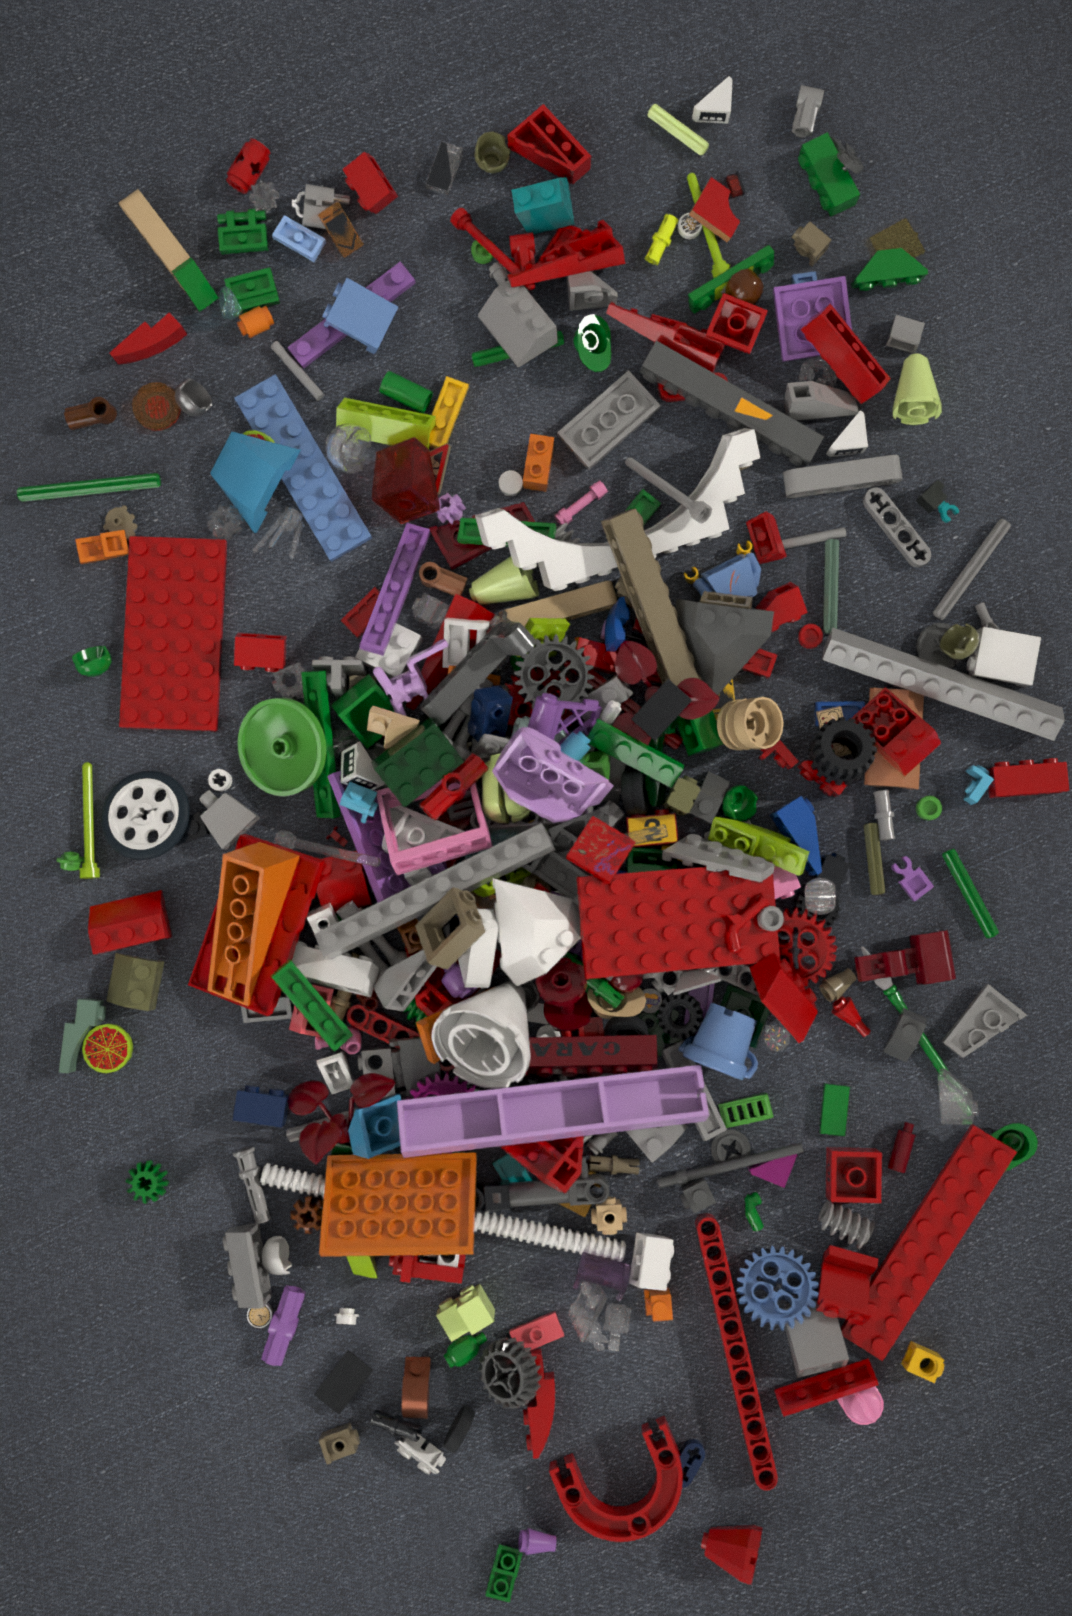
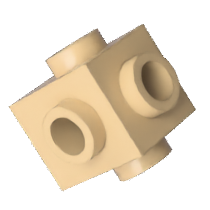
[591,1197,627,1235]

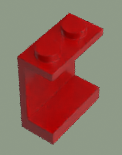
[816,1245,878,1325]

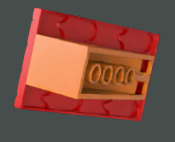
[188,834,325,1016]

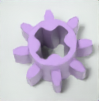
[434,493,466,525]

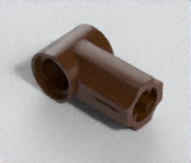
[64,397,117,430]

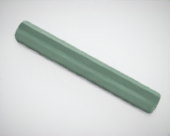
[823,539,839,634]

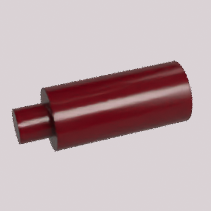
[887,1122,916,1173]

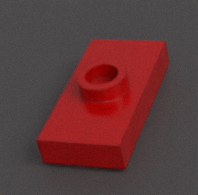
[341,587,380,638]

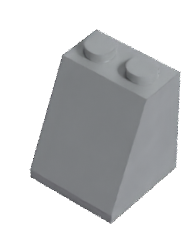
[783,1298,849,1378]

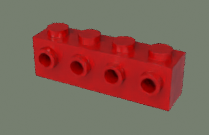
[801,303,891,404]

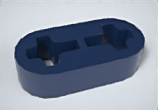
[679,1439,705,1488]

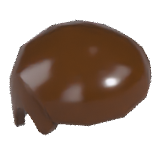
[725,269,764,305]

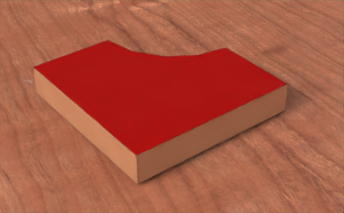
[689,177,740,242]

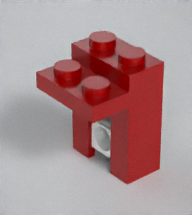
[389,1254,466,1284]

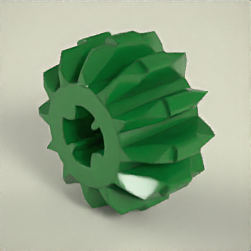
[125,1160,169,1204]

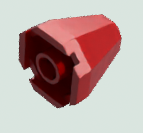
[701,1525,763,1585]

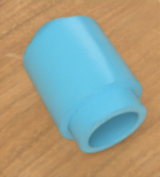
[560,731,591,761]

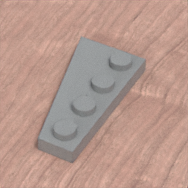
[662,834,775,882]

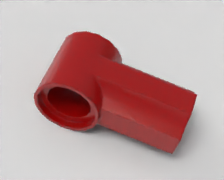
[509,232,535,271]

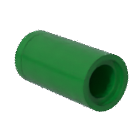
[379,371,433,414]

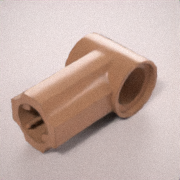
[419,562,468,596]

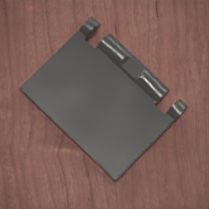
[389,1037,442,1097]

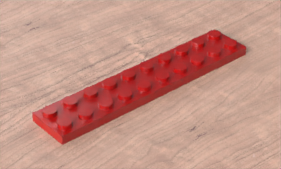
[840,1124,1017,1361]

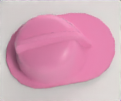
[837,1386,884,1425]

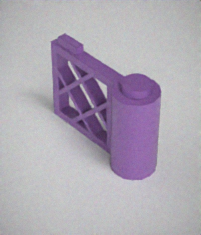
[528,693,602,746]

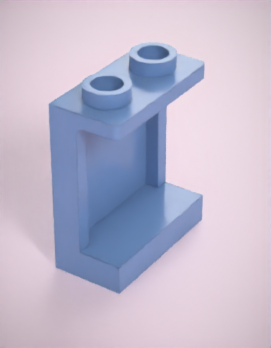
[322,278,398,354]

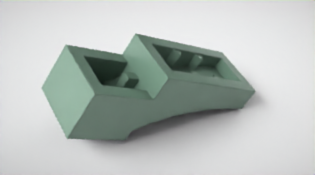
[59,998,106,1074]

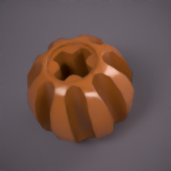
[290,1196,323,1234]

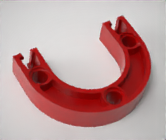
[549,1415,683,1542]

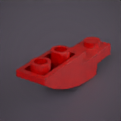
[575,637,662,684]
[523,1348,555,1459]

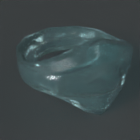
[219,286,242,320]

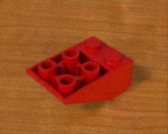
[852,687,941,777]

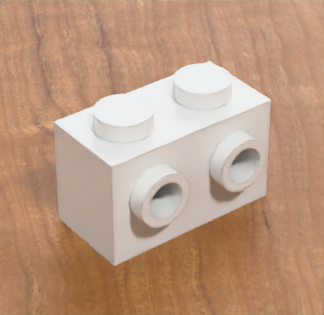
[629,1232,674,1291]

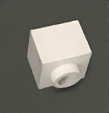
[307,903,339,934]

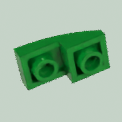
[485,1544,523,1603]

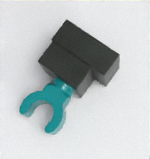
[915,479,960,523]

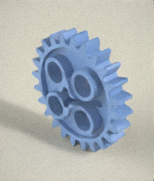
[737,1246,819,1331]

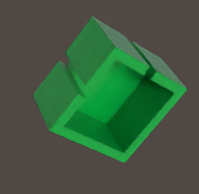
[331,674,394,749]

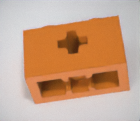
[523,434,554,492]

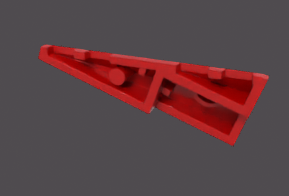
[507,220,625,287]
[606,302,726,373]
[406,594,499,711]

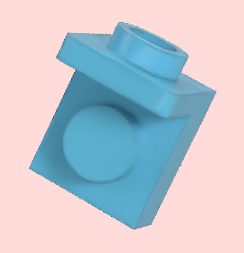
[963,765,994,805]

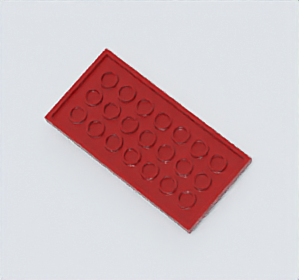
[119,536,227,732]
[577,862,780,979]

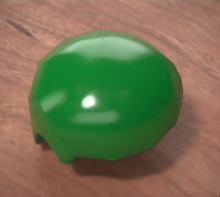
[72,646,112,677]

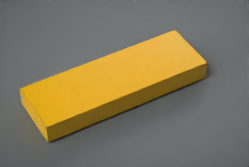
[429,376,469,449]

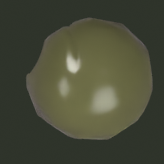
[474,132,510,173]
[940,623,979,660]

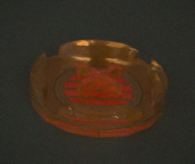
[132,382,181,431]

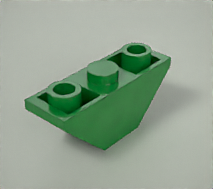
[851,248,928,291]

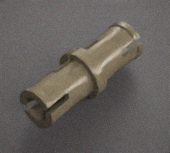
[588,1155,640,1175]

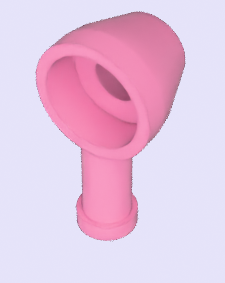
[315,1026,362,1054]

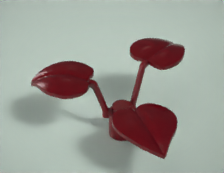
[612,641,719,745]
[288,1073,396,1165]

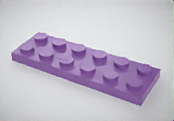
[327,771,411,903]

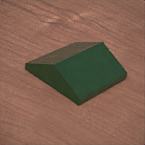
[720,985,770,1049]

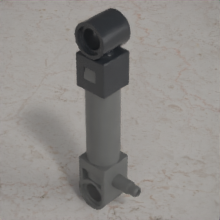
[475,1156,610,1212]

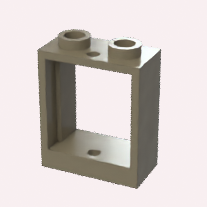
[415,887,486,970]

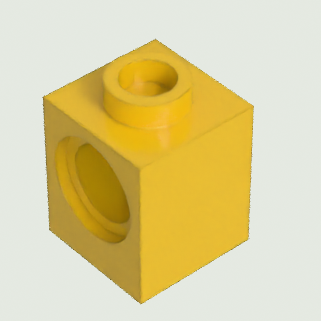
[901,1341,944,1383]

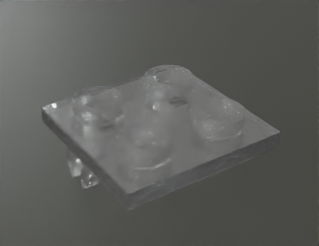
[568,1273,608,1351]

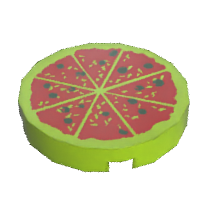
[82,1023,133,1073]

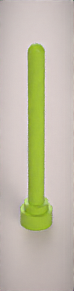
[687,173,730,278]
[80,762,100,879]

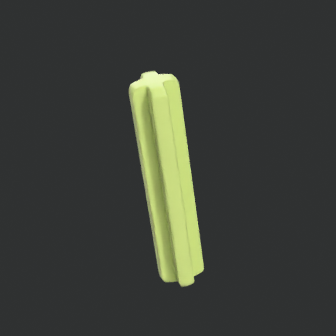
[648,104,709,155]

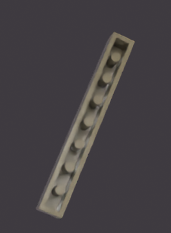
[601,509,702,686]

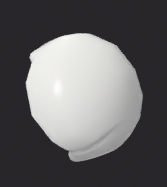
[261,1236,292,1275]

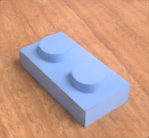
[272,215,326,262]

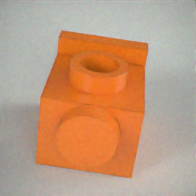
[644,1287,673,1322]

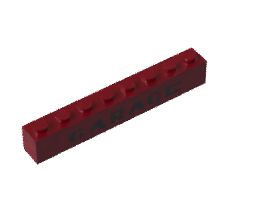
[523,1035,658,1077]

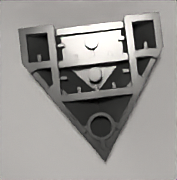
[675,599,774,695]
[522,805,609,906]

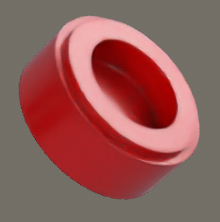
[798,624,823,649]

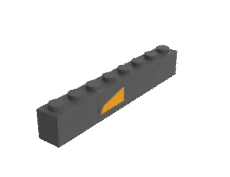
[640,341,824,467]

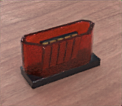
[726,171,745,198]

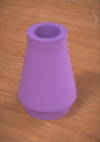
[518,1528,556,1555]

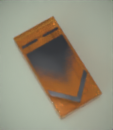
[317,201,364,258]

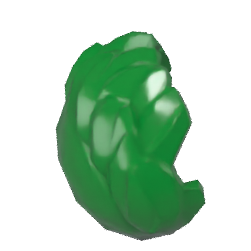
[722,785,758,822]

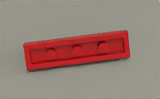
[774,1358,878,1417]

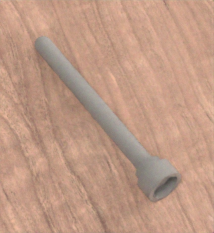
[625,457,712,523]

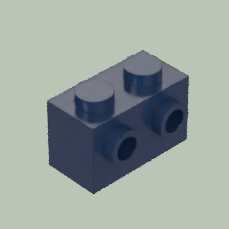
[467,685,513,742]
[233,1085,289,1128]

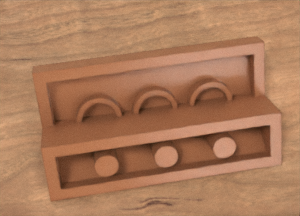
[864,688,924,789]

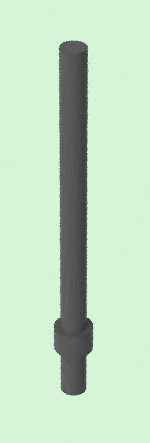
[657,1142,804,1188]

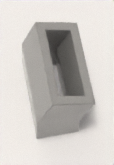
[886,315,925,354]

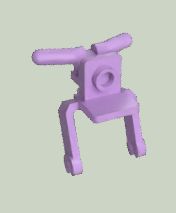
[373,639,449,716]

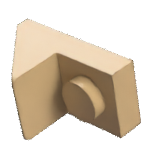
[367,706,420,749]

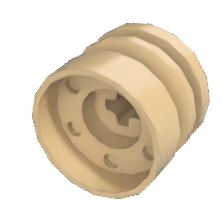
[717,697,784,751]

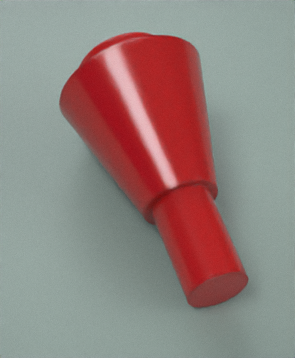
[832,996,871,1037]

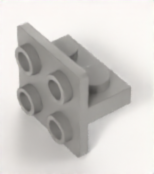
[312,657,367,699]

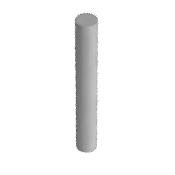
[271,341,324,401]
[782,527,846,549]

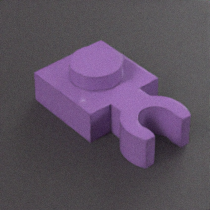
[891,856,934,901]

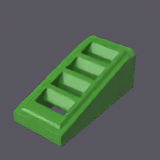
[718,1092,774,1128]

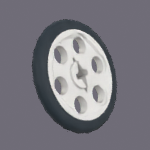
[101,771,190,860]

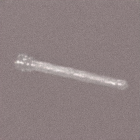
[275,830,381,867]

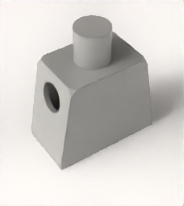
[199,790,260,850]

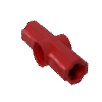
[419,753,488,821]

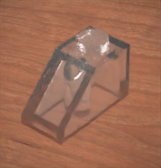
[938,1069,978,1125]

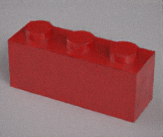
[987,758,1070,798]

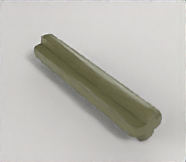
[864,823,885,895]

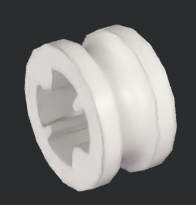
[208,769,232,792]

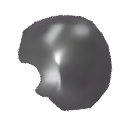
[175,378,212,416]

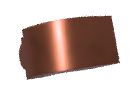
[402,1356,431,1418]

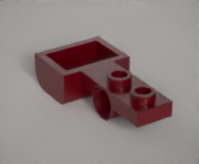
[854,930,956,984]

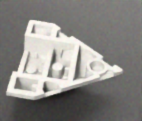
[492,878,581,986]

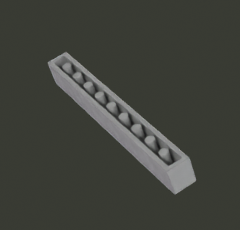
[822,627,1065,741]
[314,823,556,959]

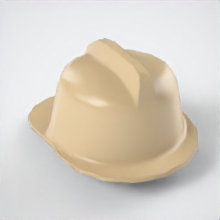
[587,987,646,1019]

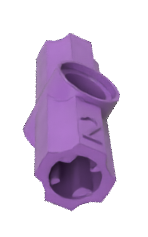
[261,1285,306,1366]

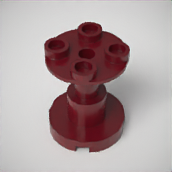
[536,958,592,1031]

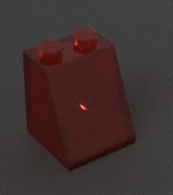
[371,437,440,524]

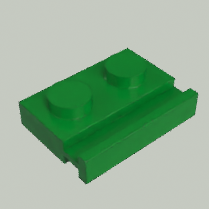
[224,267,280,315]

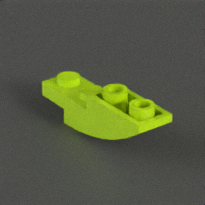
[708,817,809,876]

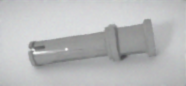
[233,1146,271,1224]

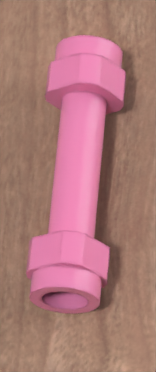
[554,480,608,525]

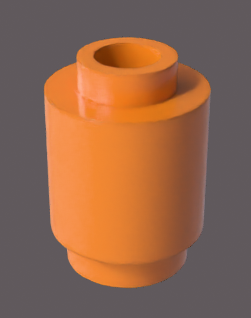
[237,306,274,338]

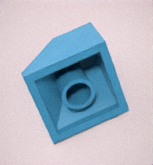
[348,1094,401,1159]

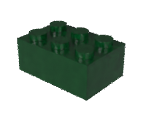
[371,717,464,807]

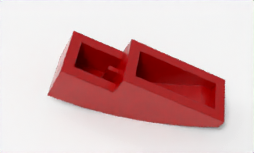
[109,312,187,365]

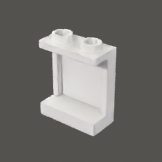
[967,627,1041,688]

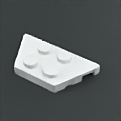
[382,806,465,868]

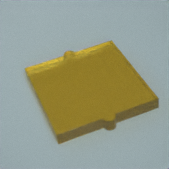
[869,218,925,258]

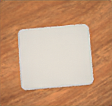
[527,1003,548,1024]

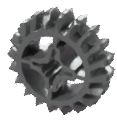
[477,1337,542,1409]

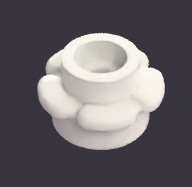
[334,1308,359,1325]

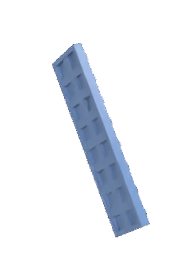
[234,374,372,562]

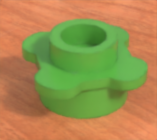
[56,852,84,871]

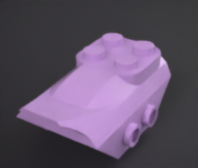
[492,727,614,823]

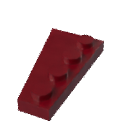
[429,502,535,570]

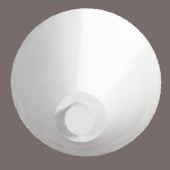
[432,981,530,1089]

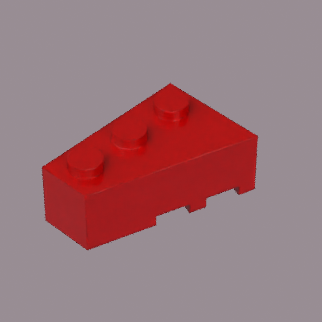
[508,104,591,184]

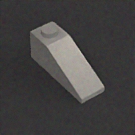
[373,950,437,1012]

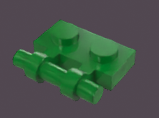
[217,208,268,254]

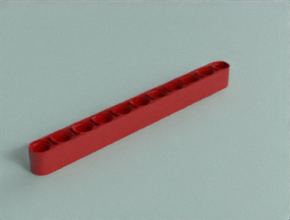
[695,1213,778,1490]

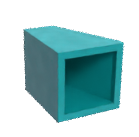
[512,177,574,235]

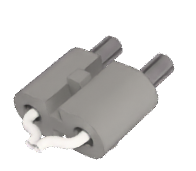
[292,184,350,230]

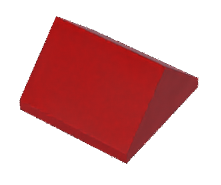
[705,293,768,354]

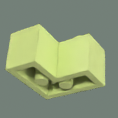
[436,1284,495,1342]

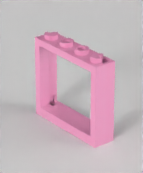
[376,767,493,875]

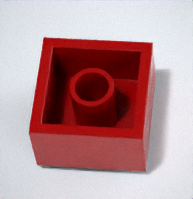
[826,1147,882,1203]

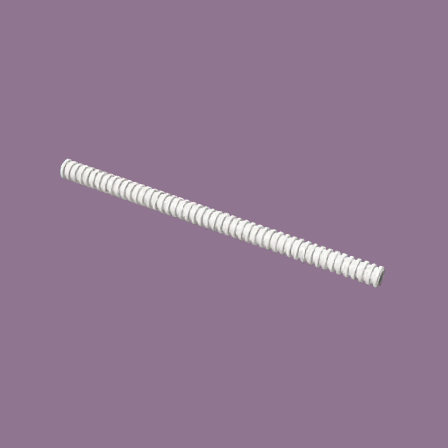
[261,1163,626,1263]

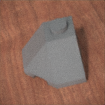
[567,271,618,311]

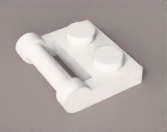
[443,618,489,668]

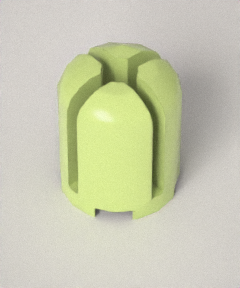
[482,753,531,823]

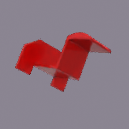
[326,826,348,847]

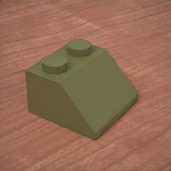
[106,953,165,1011]

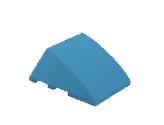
[210,432,301,533]

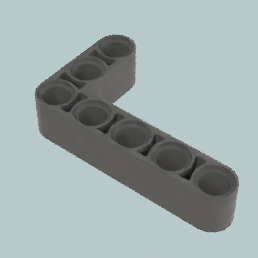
[420,621,537,726]

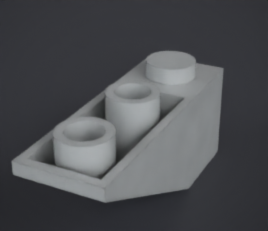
[783,381,859,420]

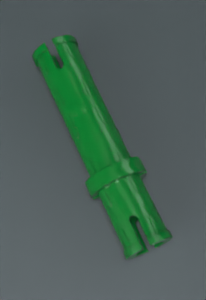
[562,952,625,1009]

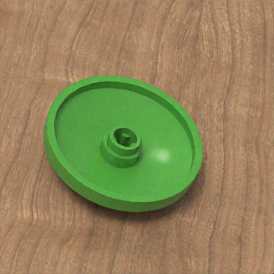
[238,698,326,796]

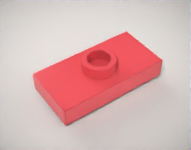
[509,1311,564,1350]

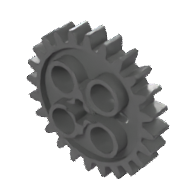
[513,635,594,715]

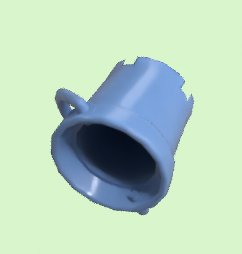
[678,1003,758,1080]

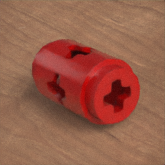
[226,138,271,194]

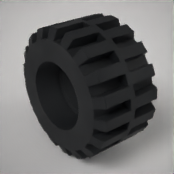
[808,717,877,786]

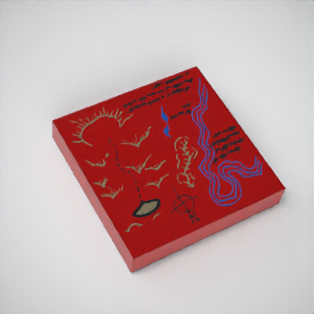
[566,816,636,885]

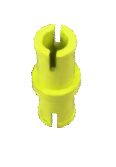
[645,214,679,265]

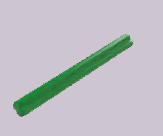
[17,473,161,502]

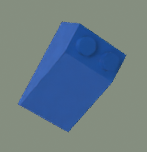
[769,796,822,876]

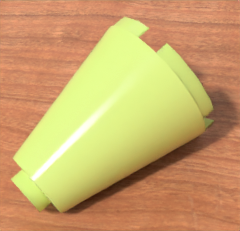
[892,354,942,425]
[469,556,539,605]

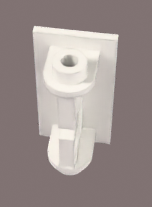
[395,1434,446,1475]

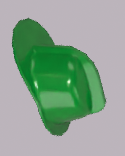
[573,315,611,372]
[990,1123,1038,1171]

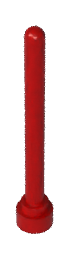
[450,207,535,290]

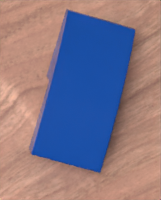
[605,597,629,652]

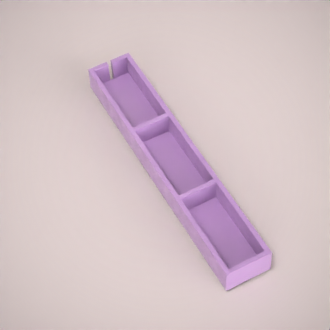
[397,1065,709,1158]

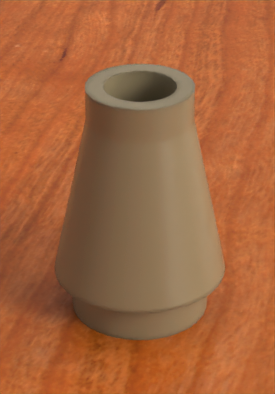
[819,968,857,1002]

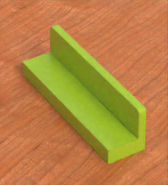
[336,398,436,453]

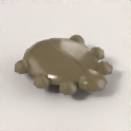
[103,505,138,540]

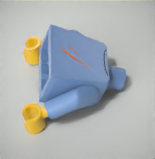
[684,541,761,597]

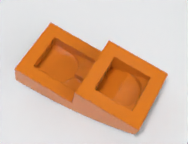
[75,530,129,564]

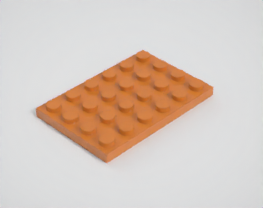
[319,1153,477,1256]

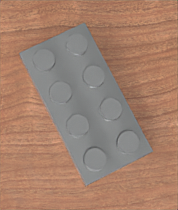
[557,370,661,470]

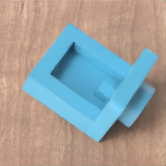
[340,782,378,824]

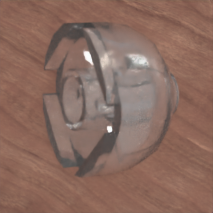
[326,423,371,473]

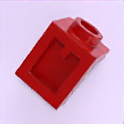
[759,739,799,770]

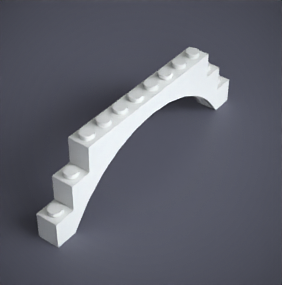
[475,428,760,591]

